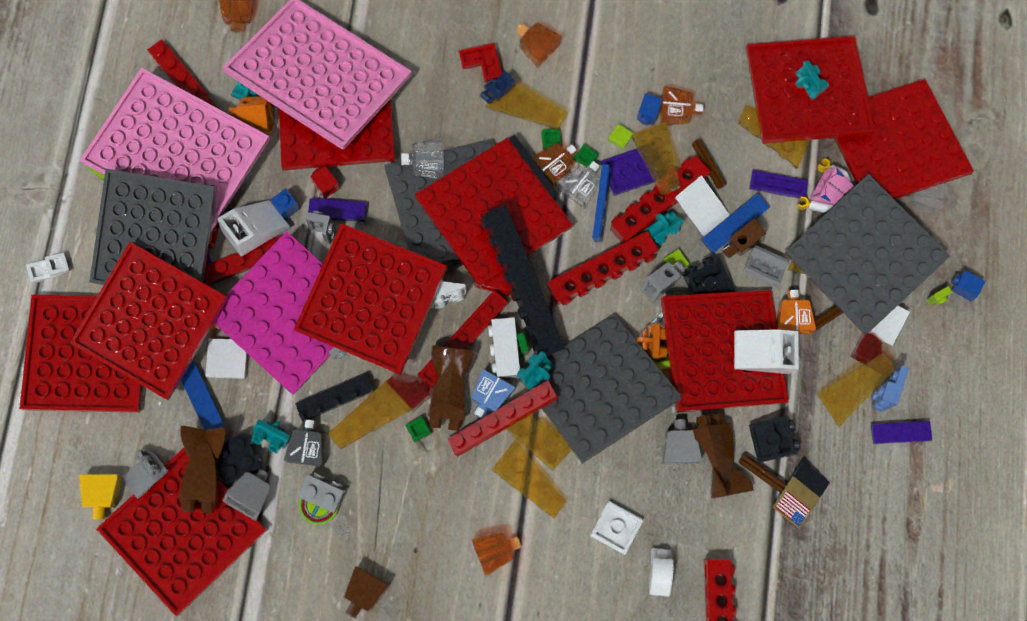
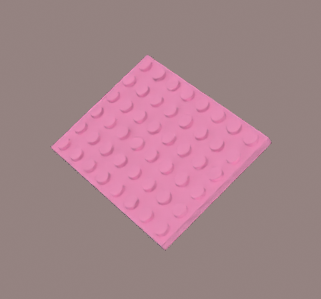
[222,0,412,150]
[79,68,270,232]

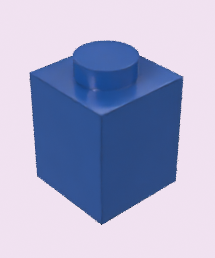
[636,94,662,126]
[270,188,300,220]
[951,270,986,302]

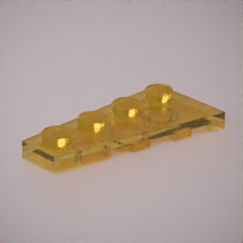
[485,82,568,129]
[737,105,811,170]
[632,122,680,195]
[817,352,895,427]
[327,382,412,449]
[506,415,572,471]
[492,439,566,519]

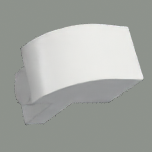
[649,548,673,596]

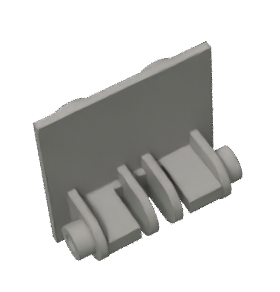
[122,449,168,499]

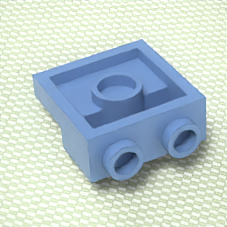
[871,366,909,412]

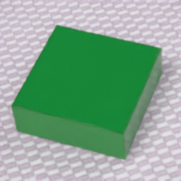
[541,129,561,150]
[573,144,599,171]
[516,333,529,356]
[405,416,432,443]

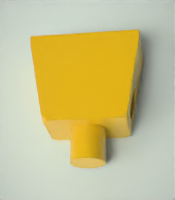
[79,475,123,520]

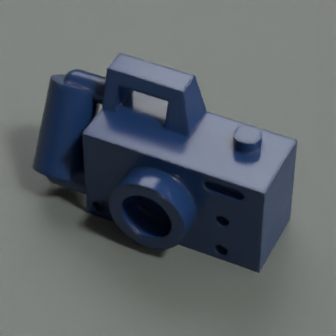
[480,71,516,104]

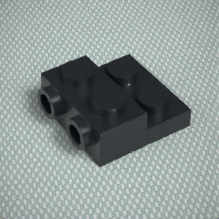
[682,256,735,294]
[749,416,801,463]
[216,432,264,486]

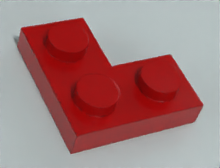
[459,43,502,83]

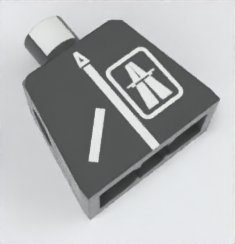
[284,420,324,467]

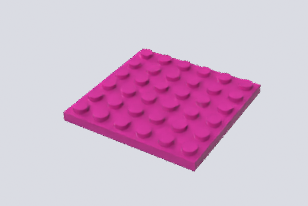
[214,231,334,395]

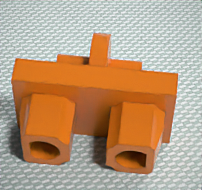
[636,323,667,360]

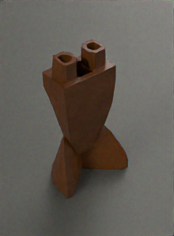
[428,345,476,431]
[693,413,754,499]
[179,426,228,514]

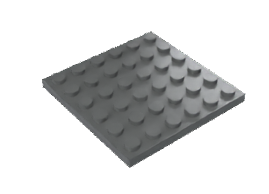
[384,139,494,264]
[89,169,217,285]
[785,174,950,335]
[522,314,681,464]

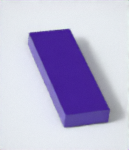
[749,170,808,199]
[308,198,367,222]
[871,421,932,444]

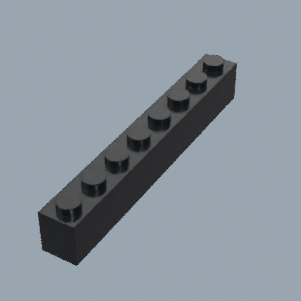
[480,204,565,357]

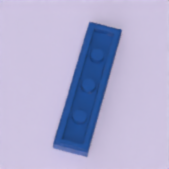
[592,164,612,242]
[701,193,770,254]
[181,362,226,430]

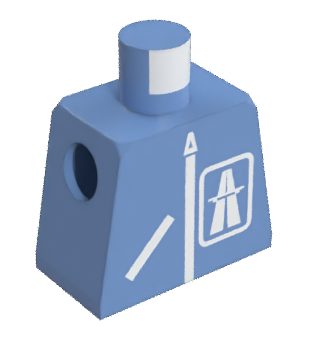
[471,369,515,419]

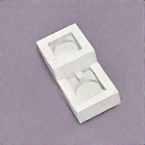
[26,253,69,284]

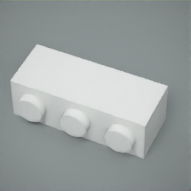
[488,317,520,379]

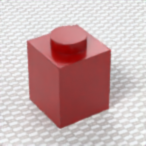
[310,166,340,199]

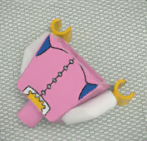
[797,159,855,213]

